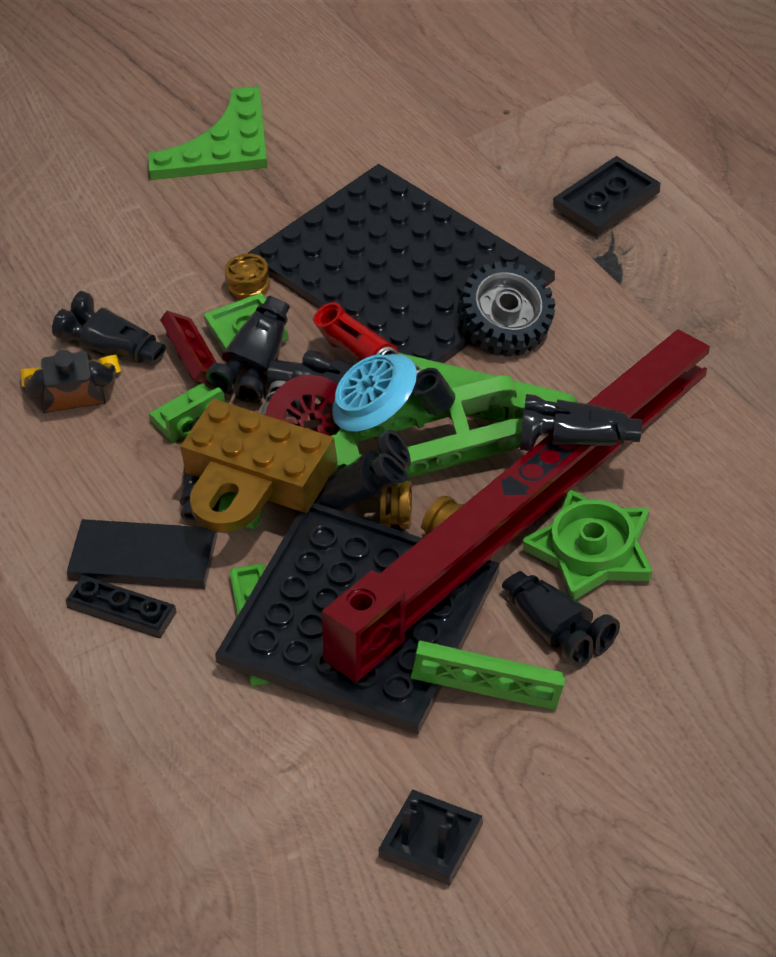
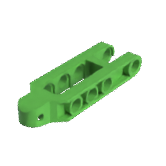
[331,375,523,478]

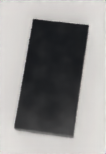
[67,519,218,589]

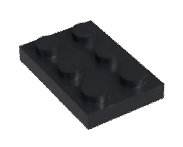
[553,156,661,235]

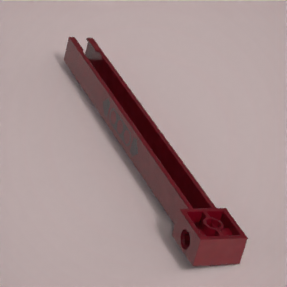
[322,329,710,683]

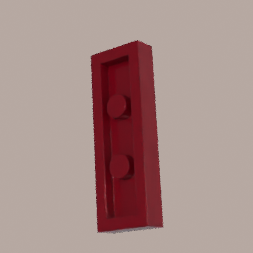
[160,311,217,386]

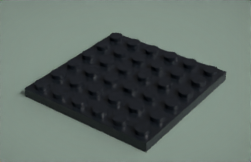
[215,503,500,734]

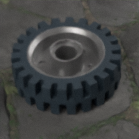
[457,261,555,356]

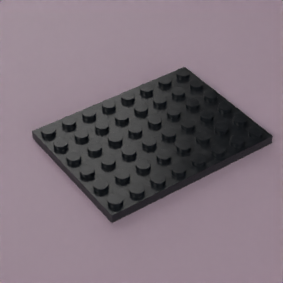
[248,164,555,363]

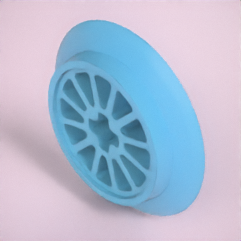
[332,354,417,431]

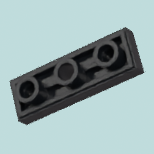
[65,575,177,638]

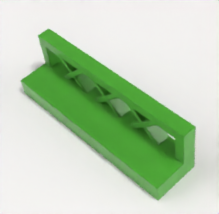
[411,640,565,711]

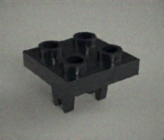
[378,789,483,885]

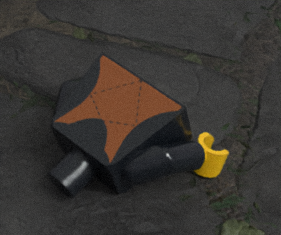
[20,350,121,413]

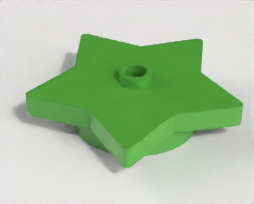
[523,490,652,600]

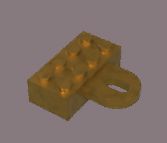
[180,398,338,532]

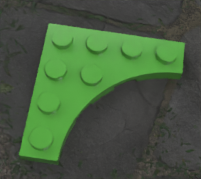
[148,86,268,180]

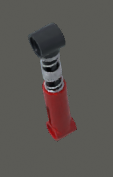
[313,302,456,415]

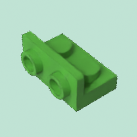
[149,383,225,444]

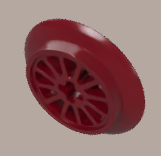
[266,375,340,436]

